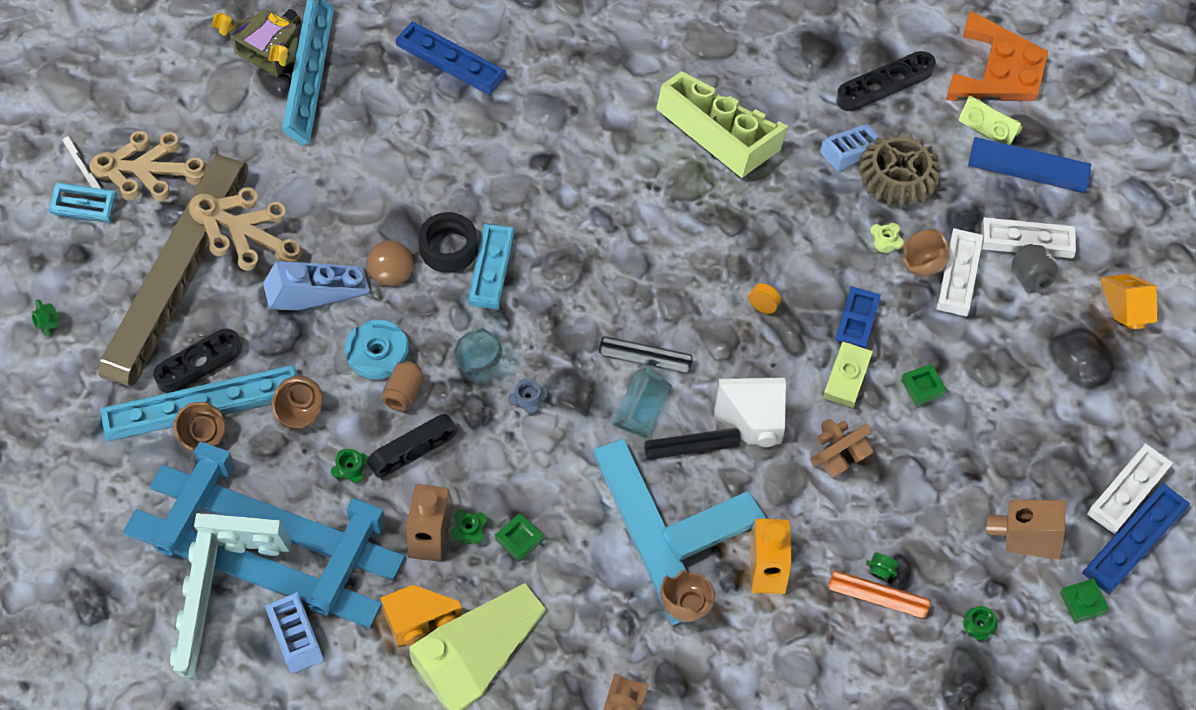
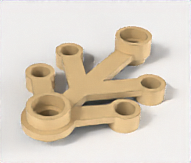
[90,131,208,202]
[189,187,302,271]

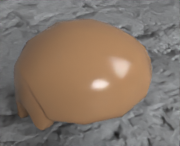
[903,230,950,277]
[366,240,414,286]
[271,375,324,429]
[174,402,226,452]
[660,570,715,622]

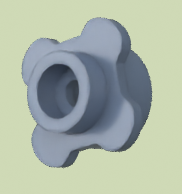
[509,379,547,414]

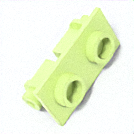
[958,96,1023,145]

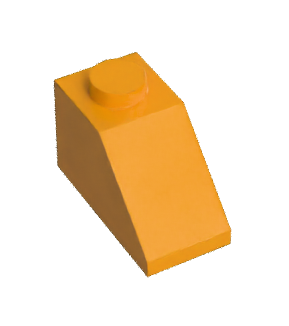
[1101,273,1157,329]

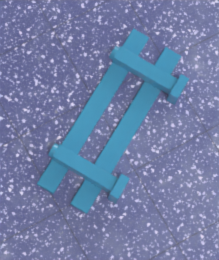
[123,441,405,629]

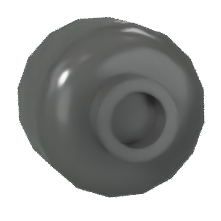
[1011,244,1058,290]

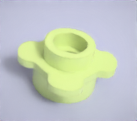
[870,223,904,253]

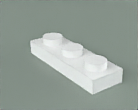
[981,217,1076,258]
[936,228,984,316]
[1087,443,1173,534]

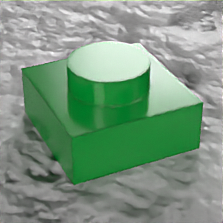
[901,364,947,406]
[495,513,543,562]
[1060,578,1109,623]

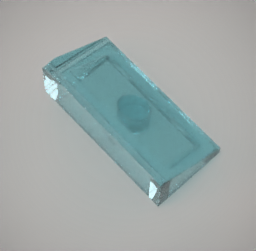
[612,368,672,438]

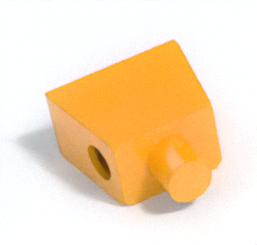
[750,519,791,594]

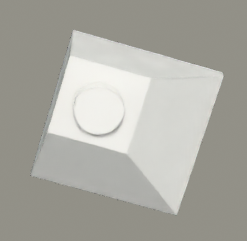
[714,378,786,447]

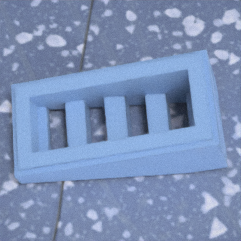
[820,124,879,172]
[264,592,323,673]

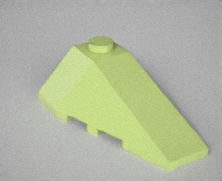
[409,583,546,710]

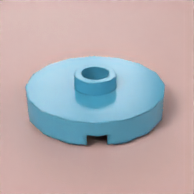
[345,320,409,379]

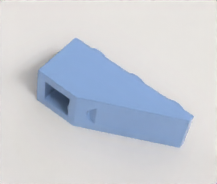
[263,261,370,310]

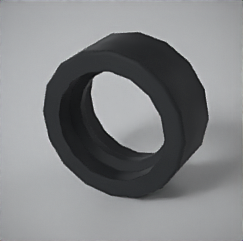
[418,212,478,273]

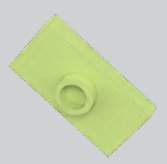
[823,341,873,408]

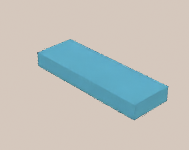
[468,224,515,310]
[662,491,766,561]

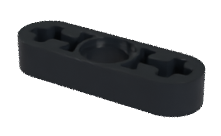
[153,328,242,393]
[367,414,458,478]

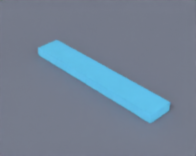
[282,0,335,146]
[100,364,297,441]
[593,439,686,625]

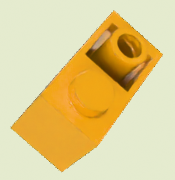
[380,585,462,647]

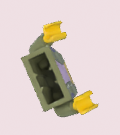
[211,9,301,77]

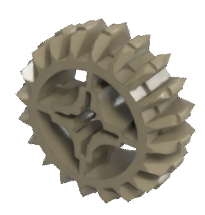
[859,132,941,208]

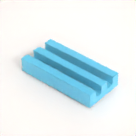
[48,182,118,223]

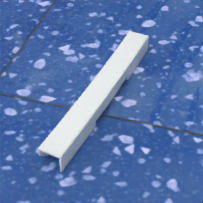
[62,136,101,189]

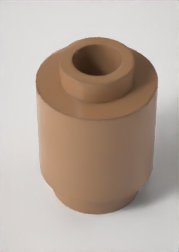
[382,361,425,412]

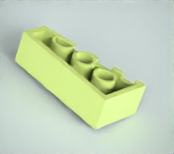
[657,71,788,178]

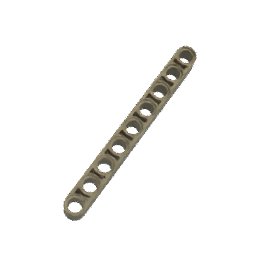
[98,155,248,387]

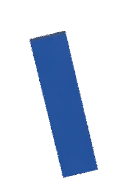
[396,21,506,96]
[968,137,1092,193]
[1082,483,1190,595]

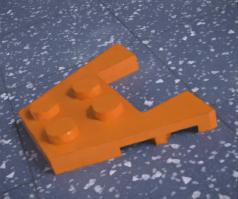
[946,11,1048,101]

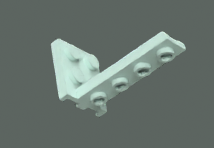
[170,513,292,678]

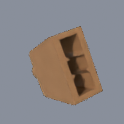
[406,484,453,562]
[986,500,1066,560]

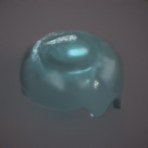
[454,328,503,377]

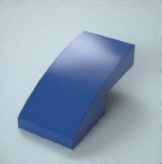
[835,286,881,349]

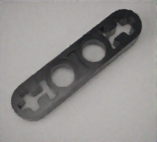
[836,51,936,111]

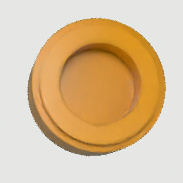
[748,283,781,314]

